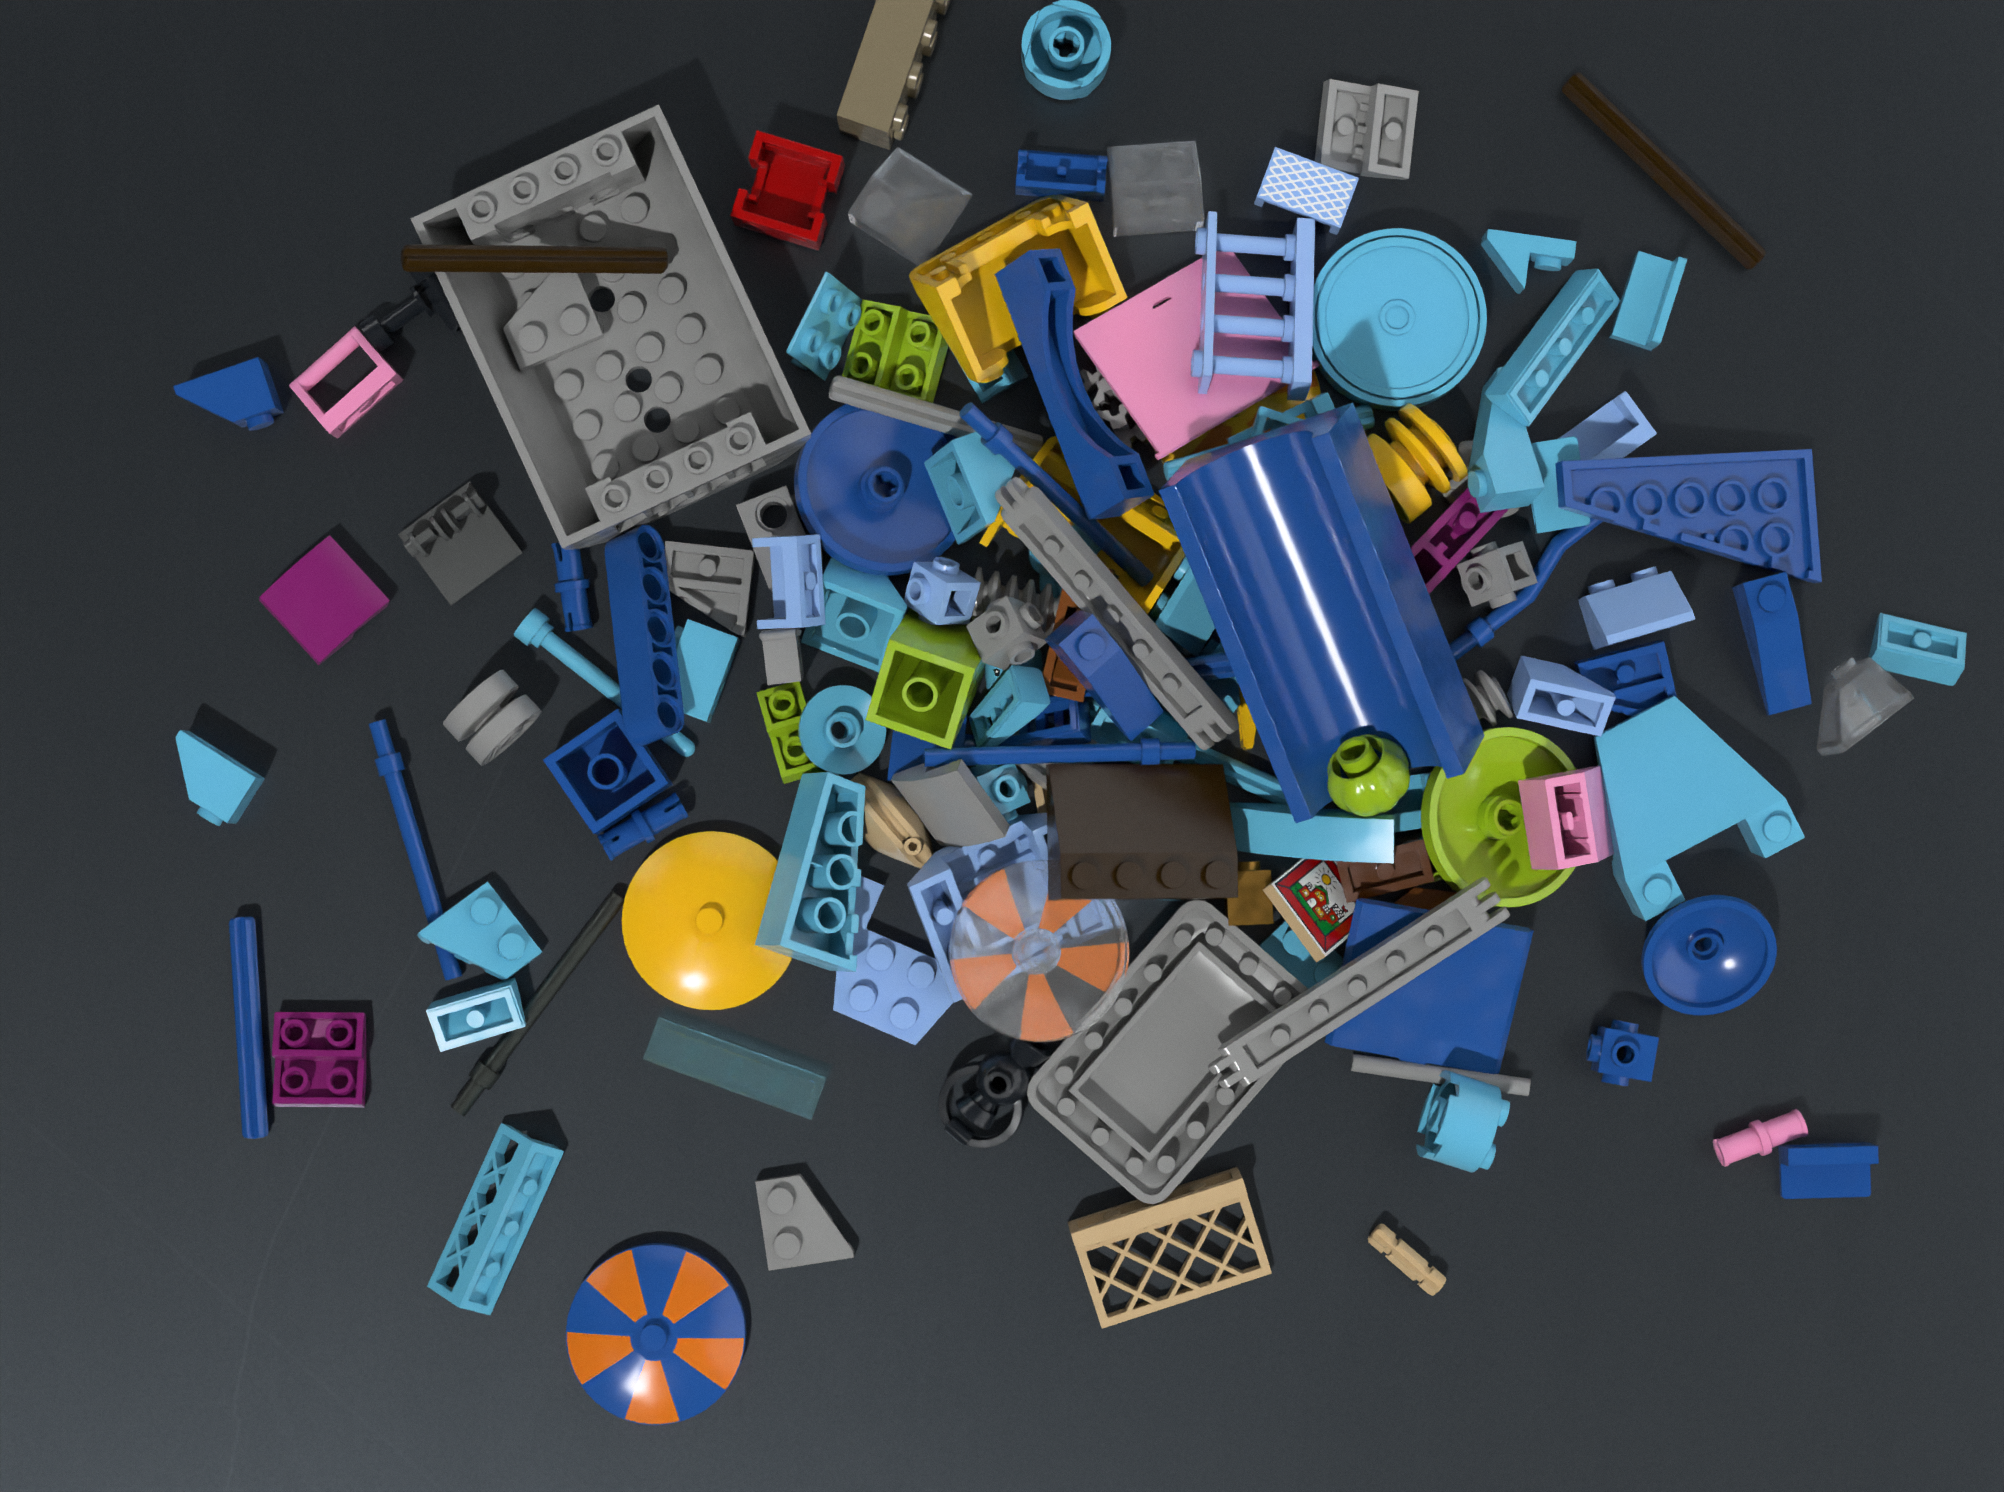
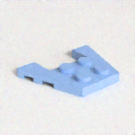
[833,876,953,1045]

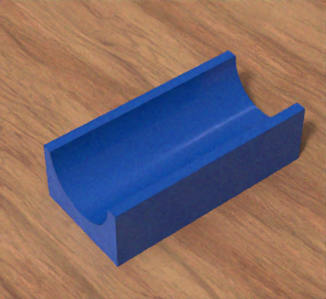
[1159,403,1485,823]

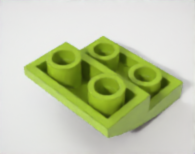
[842,299,948,403]

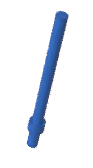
[959,402,1154,587]
[369,719,463,981]
[924,738,1196,767]

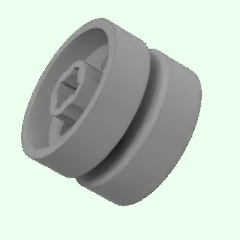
[443,669,542,766]

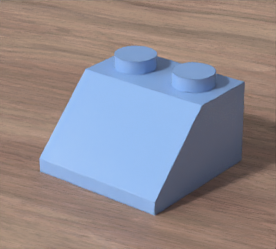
[1578,566,1695,650]

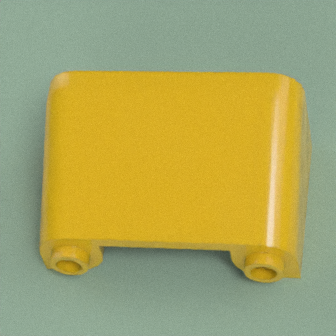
[909,194,1128,383]

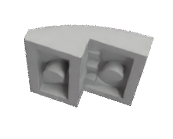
[1315,79,1419,180]
[891,759,1010,847]

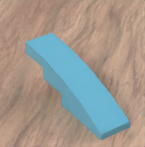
[1229,802,1395,864]

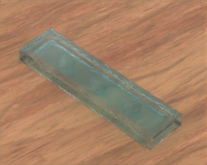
[643,1017,827,1120]

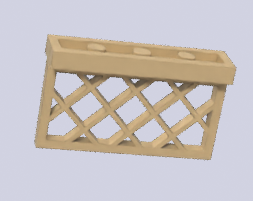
[1068,1167,1272,1329]

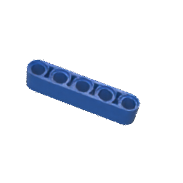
[605,525,684,746]

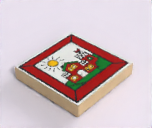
[1263,858,1356,963]

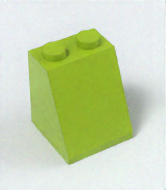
[865,608,985,750]

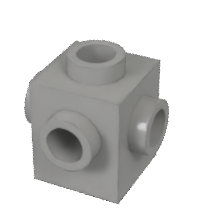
[1456,541,1538,609]
[966,596,1047,671]

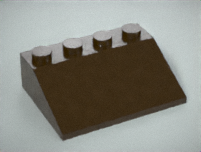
[1046,764,1238,901]

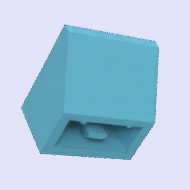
[1149,557,1215,657]

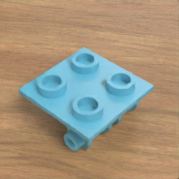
[786,272,862,380]

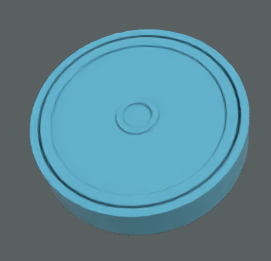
[1312,228,1487,411]

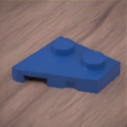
[1574,640,1677,716]

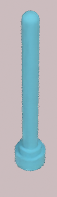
[514,607,695,757]

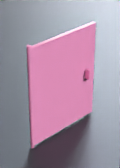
[1073,251,1320,460]

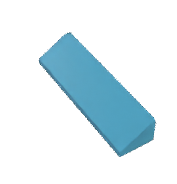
[1485,269,1621,426]

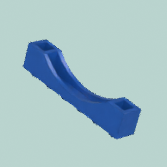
[995,248,1155,521]

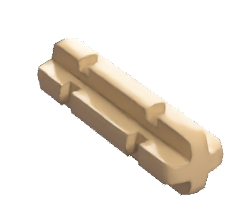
[1368,1224,1446,1296]

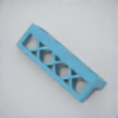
[427,1123,564,1315]

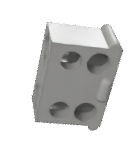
[759,628,804,685]

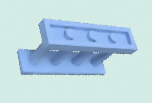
[1191,211,1315,401]

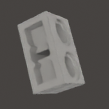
[736,485,825,592]

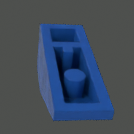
[1732,572,1812,716]
[1044,610,1164,741]

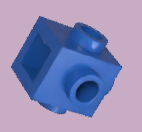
[1586,1019,1659,1086]

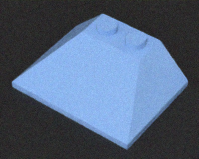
[907,812,1115,1003]

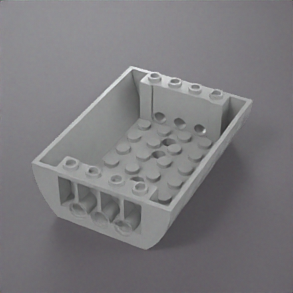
[410,105,811,550]

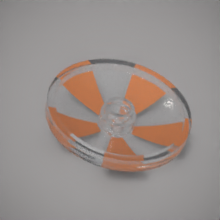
[949,860,1129,1042]

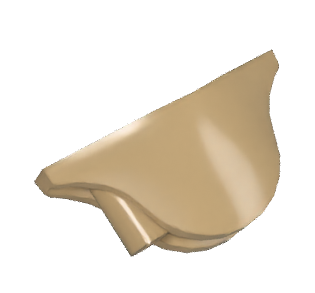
[851,772,934,869]

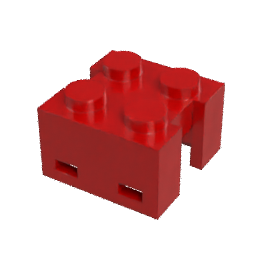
[730,130,845,251]

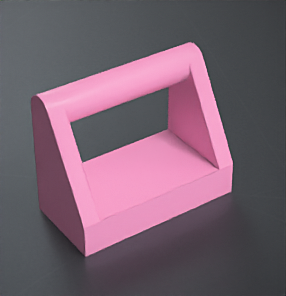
[289,326,404,439]

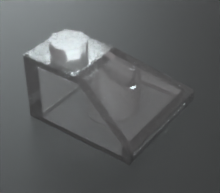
[848,147,972,266]
[1817,657,1914,756]

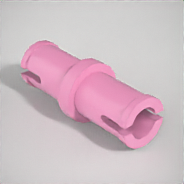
[1713,1109,1808,1167]

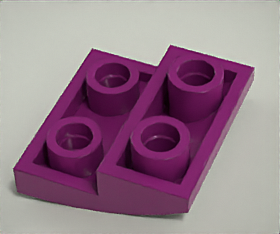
[259,535,390,665]
[272,1012,367,1108]

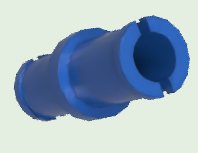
[551,543,594,632]
[597,792,689,861]

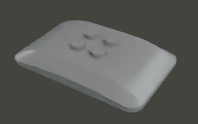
[1027,899,1308,1204]

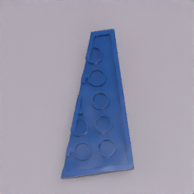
[1555,449,1822,584]

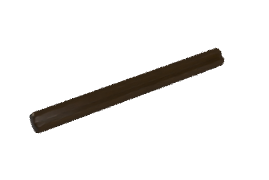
[1562,72,1766,270]
[401,244,668,274]

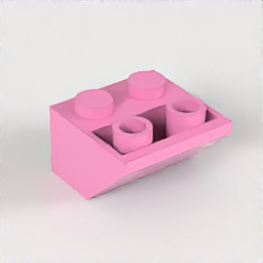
[1518,766,1614,870]

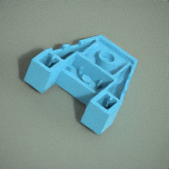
[1594,695,1805,921]

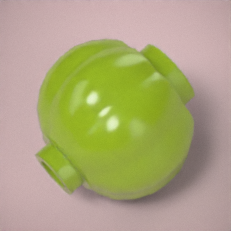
[1327,734,1410,817]

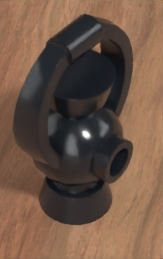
[938,1026,1052,1148]

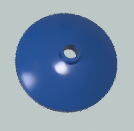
[1641,895,1777,1015]

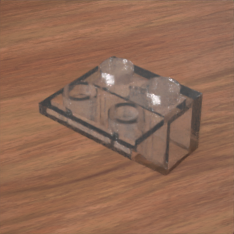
[1107,141,1204,237]

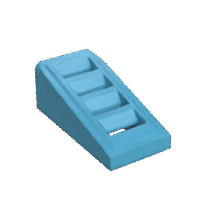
[968,665,1051,747]

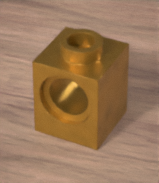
[1224,861,1274,926]

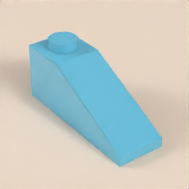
[1468,367,1545,513]

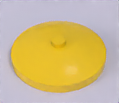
[622,831,793,1010]

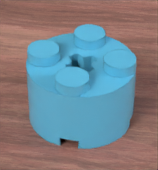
[1021,0,1111,100]
[1416,1070,1510,1173]

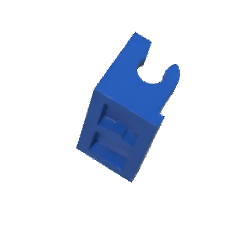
[1015,149,1108,202]

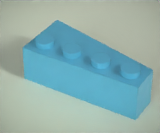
[755,772,866,972]

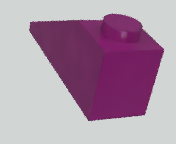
[1411,488,1509,594]

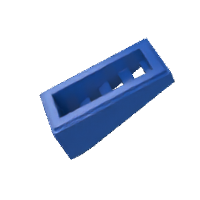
[997,696,1091,747]

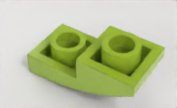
[756,681,826,784]

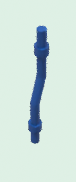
[1449,518,1603,661]

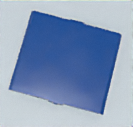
[1325,898,1534,1074]

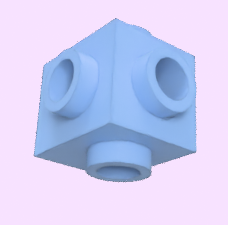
[904,557,981,625]

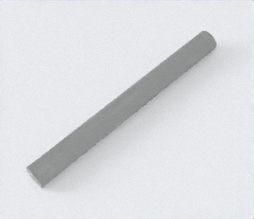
[1350,1053,1531,1096]

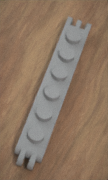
[995,477,1239,750]
[1208,877,1510,1089]

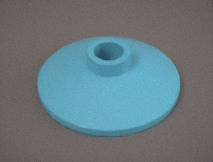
[799,685,886,775]

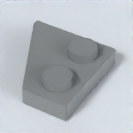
[503,273,604,371]
[665,541,755,637]
[755,1173,855,1271]

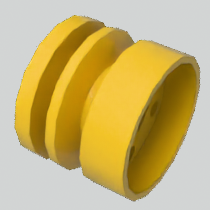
[1367,403,1468,524]

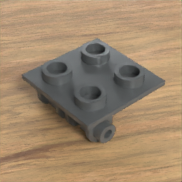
[398,481,523,606]

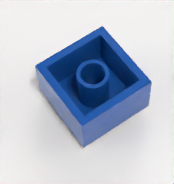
[543,709,673,835]

